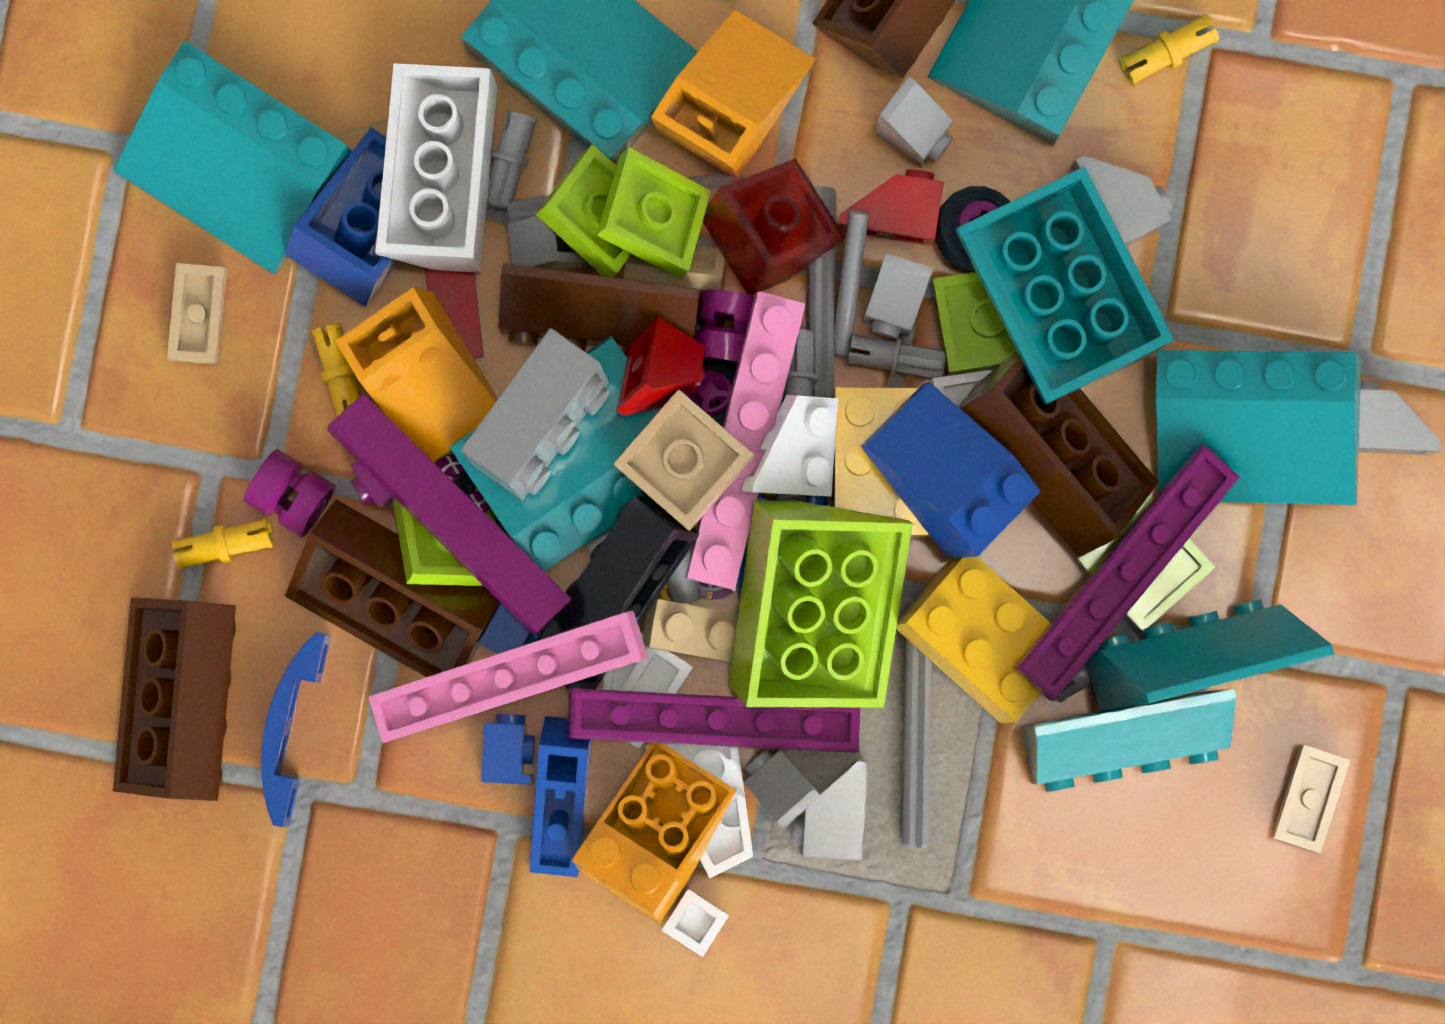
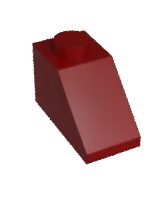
[837,169,944,246]
[617,317,706,416]

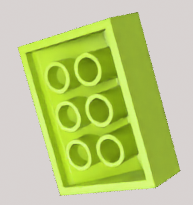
[728,500,913,708]

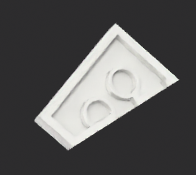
[644,743,753,879]

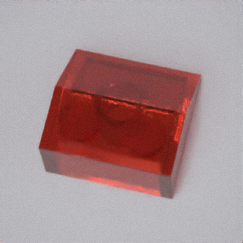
[703,158,845,295]

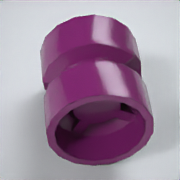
[695,289,755,368]
[243,449,336,538]

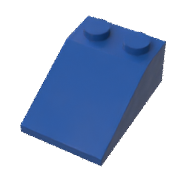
[285,127,399,307]
[860,382,1041,558]

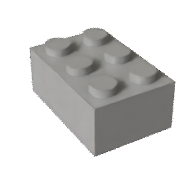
[461,328,609,501]

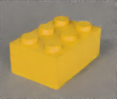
[833,387,931,538]
[896,557,1050,723]

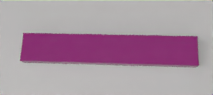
[327,394,572,637]
[1014,445,1240,701]
[567,688,860,753]

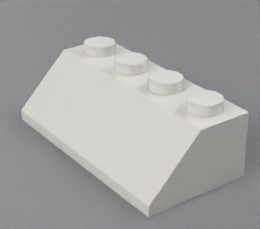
[376,63,498,273]

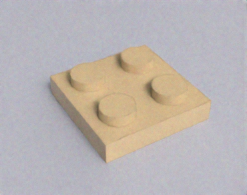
[613,389,755,531]

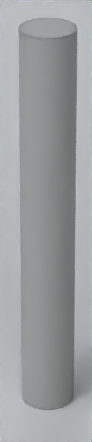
[834,210,869,356]

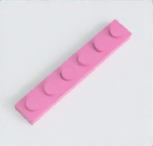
[685,291,805,590]
[368,610,648,743]

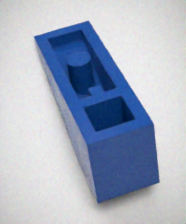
[529,716,592,877]

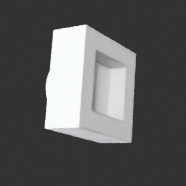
[661,888,729,957]

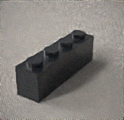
[538,495,699,690]

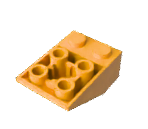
[651,9,816,180]
[335,287,498,463]
[572,743,737,924]

